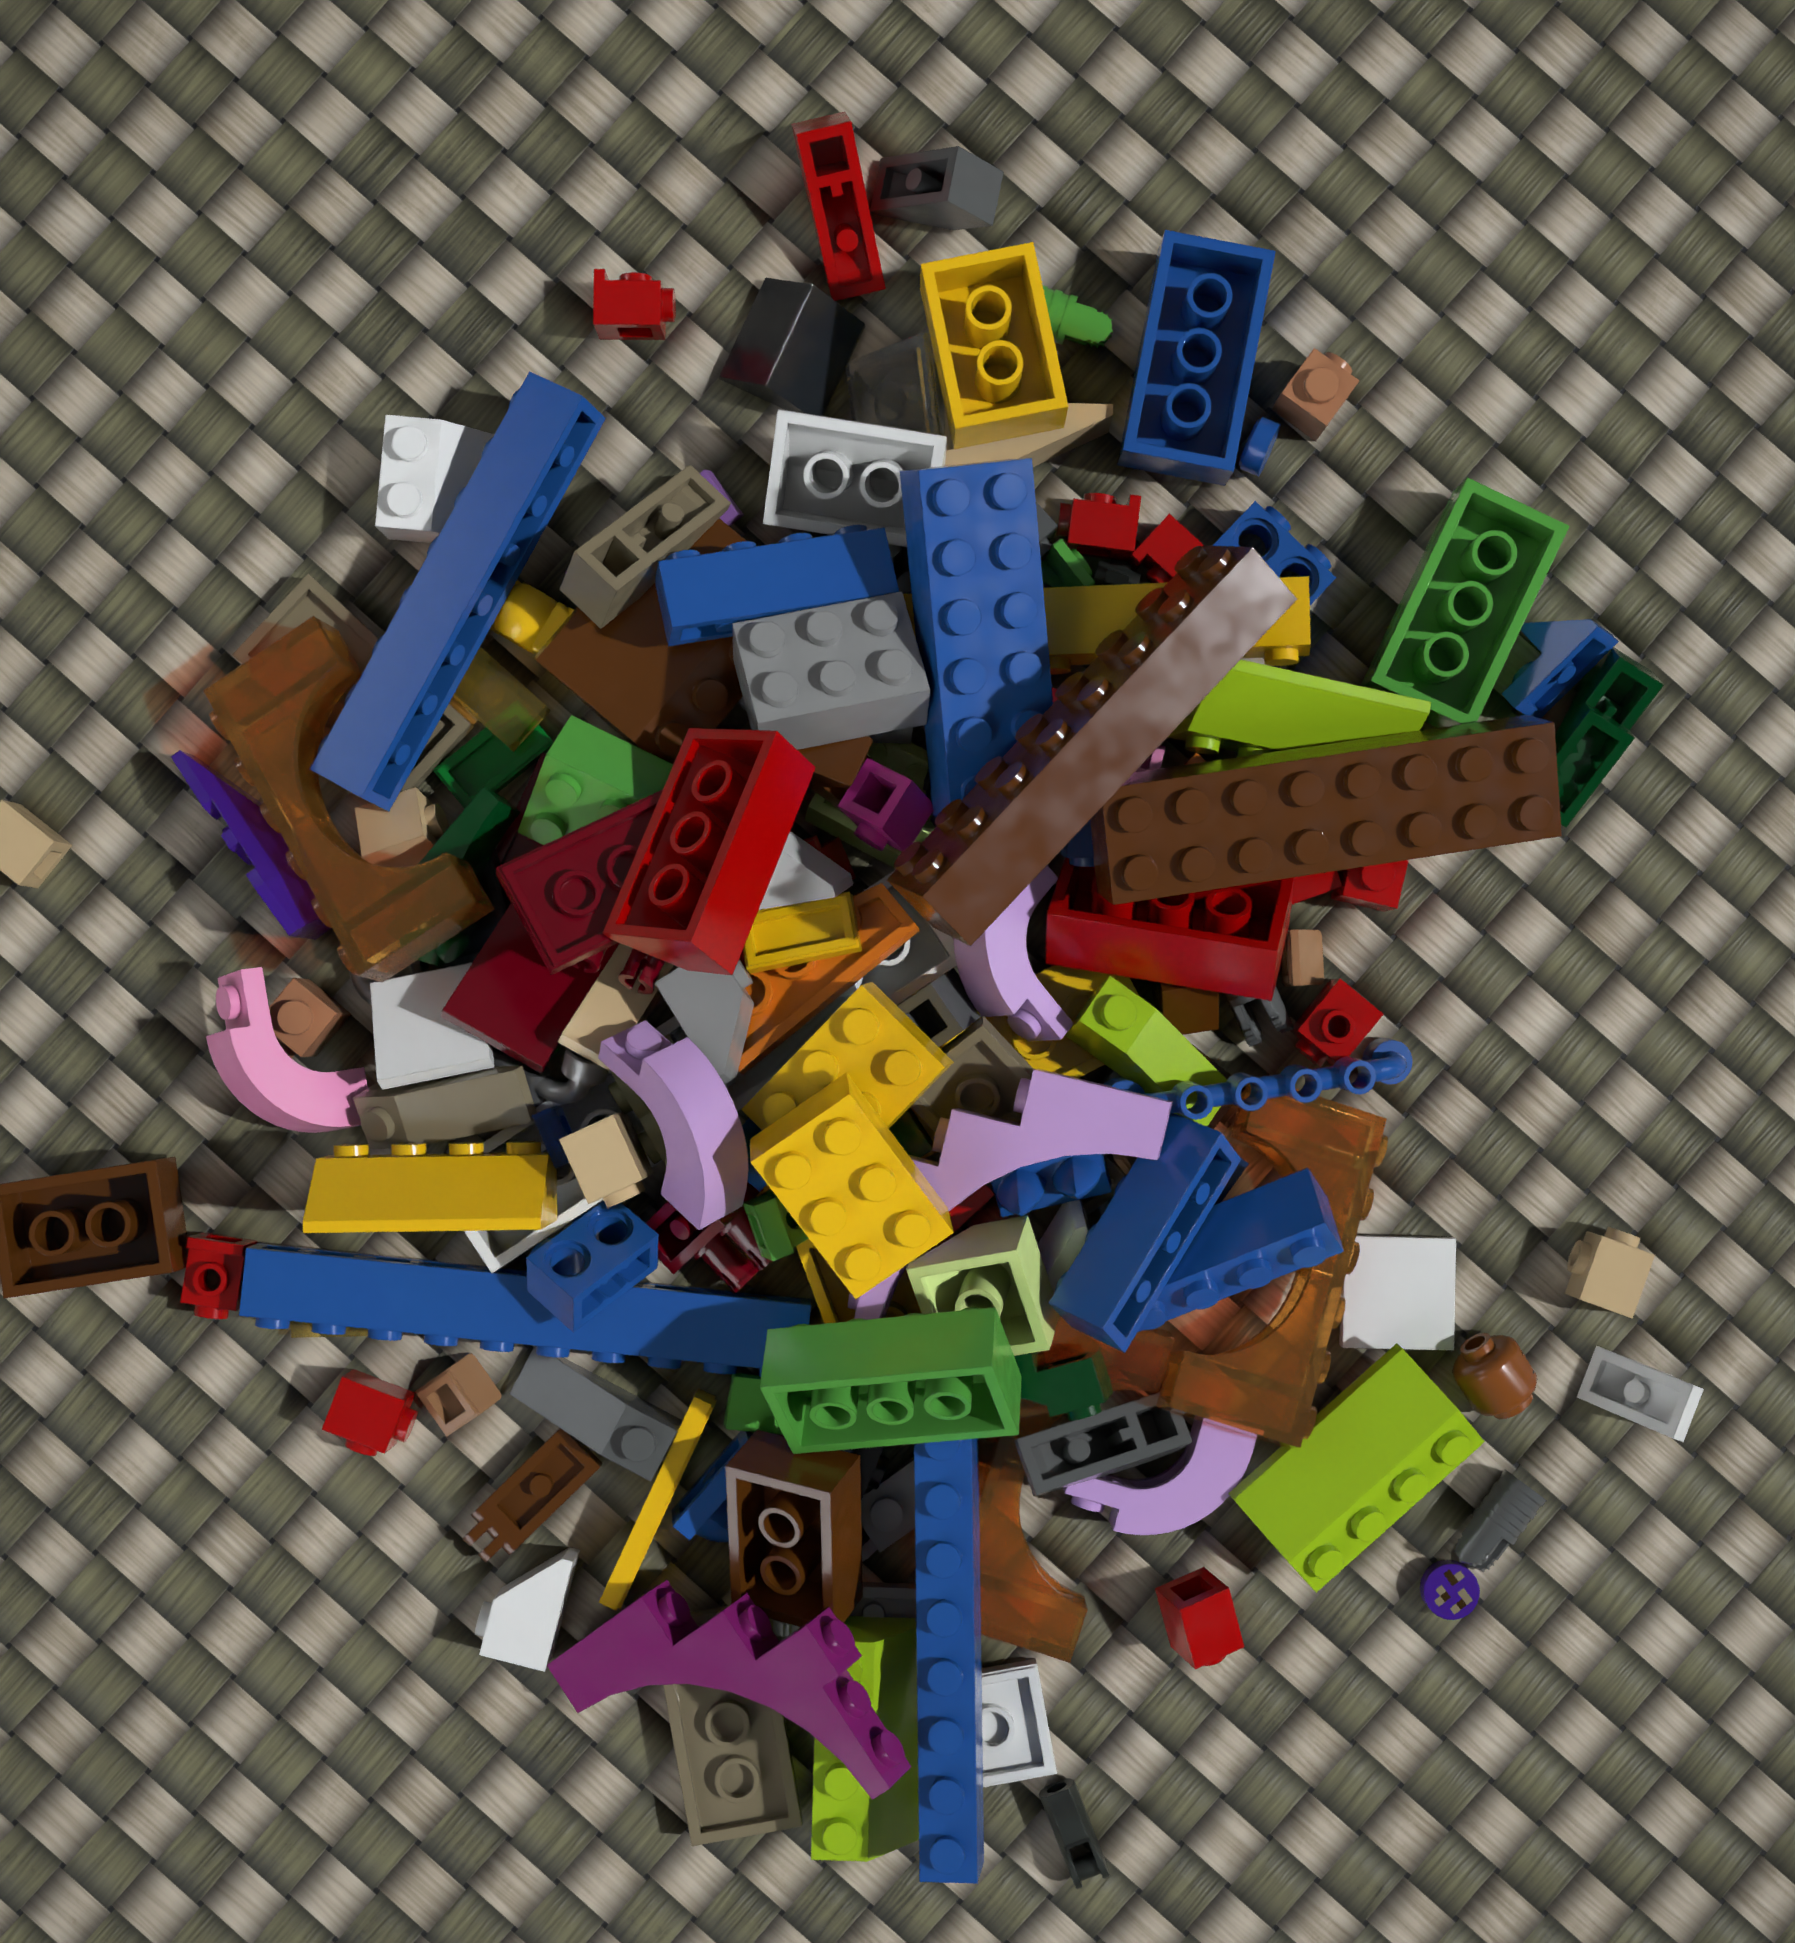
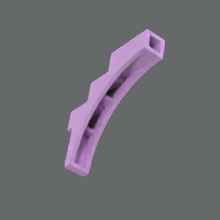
[848,1069,1173,1320]

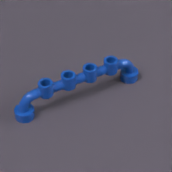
[1103,1038,1412,1120]

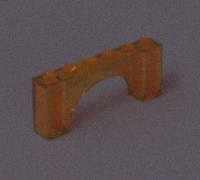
[204,616,494,983]
[1156,1083,1388,1448]
[979,1316,1175,1663]

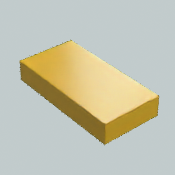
[743,892,862,974]

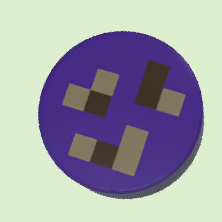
[1420,1560,1480,1620]

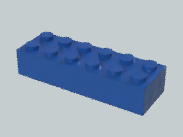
[900,458,1053,817]

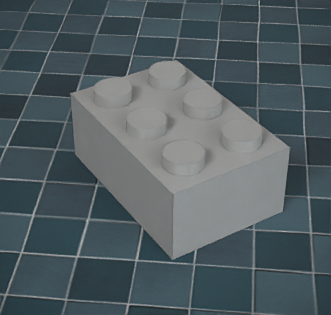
[732,592,930,750]

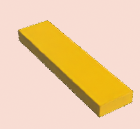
[598,1388,717,1611]

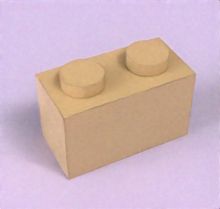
[559,1112,654,1208]

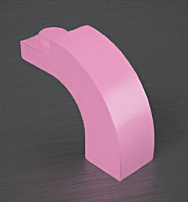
[206,967,368,1133]

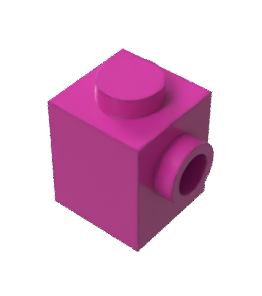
[838,758,933,852]

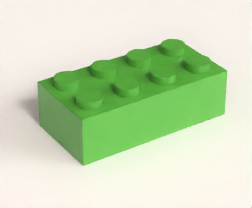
[1361,477,1570,728]
[518,715,673,845]
[760,1307,1022,1454]

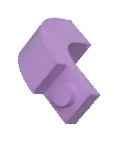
[953,865,1074,1042]
[598,1020,748,1230]
[1063,1407,1258,1535]

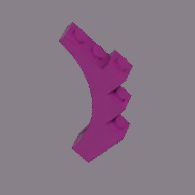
[547,1580,912,1800]

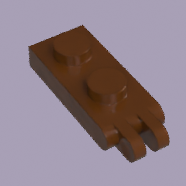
[462,1428,603,1563]

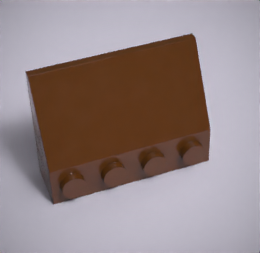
[533,518,746,765]

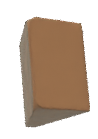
[1281,929,1324,987]
[415,1353,501,1437]

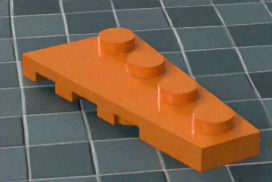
[738,883,920,1075]

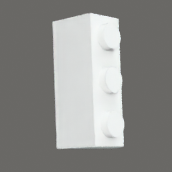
[763,409,947,547]

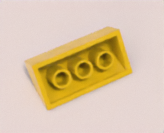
[303,1141,557,1233]

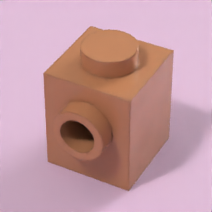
[1271,348,1360,442]
[269,978,351,1058]

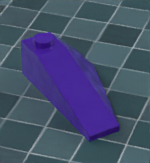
[171,750,369,940]

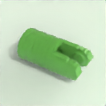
[1043,285,1113,349]

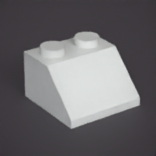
[375,415,495,543]

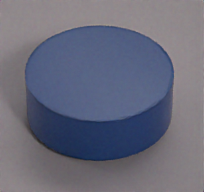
[1239,417,1281,477]

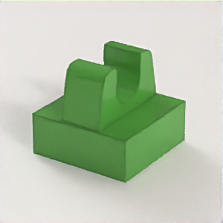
[743,1194,808,1261]

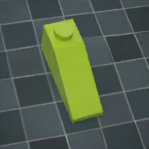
[1065,976,1227,1126]

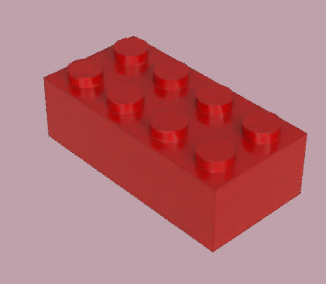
[1046,857,1295,1001]

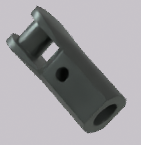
[1039,1778,1110,1889]

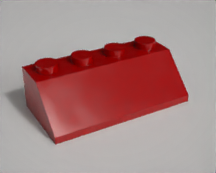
[603,728,816,975]

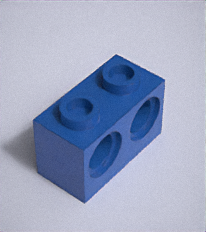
[1213,501,1336,605]
[526,1201,659,1333]

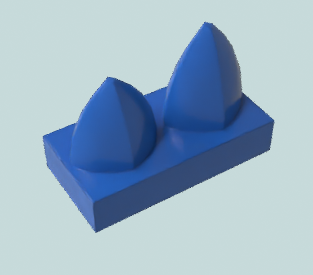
[991,1154,1112,1217]
[671,1431,753,1542]

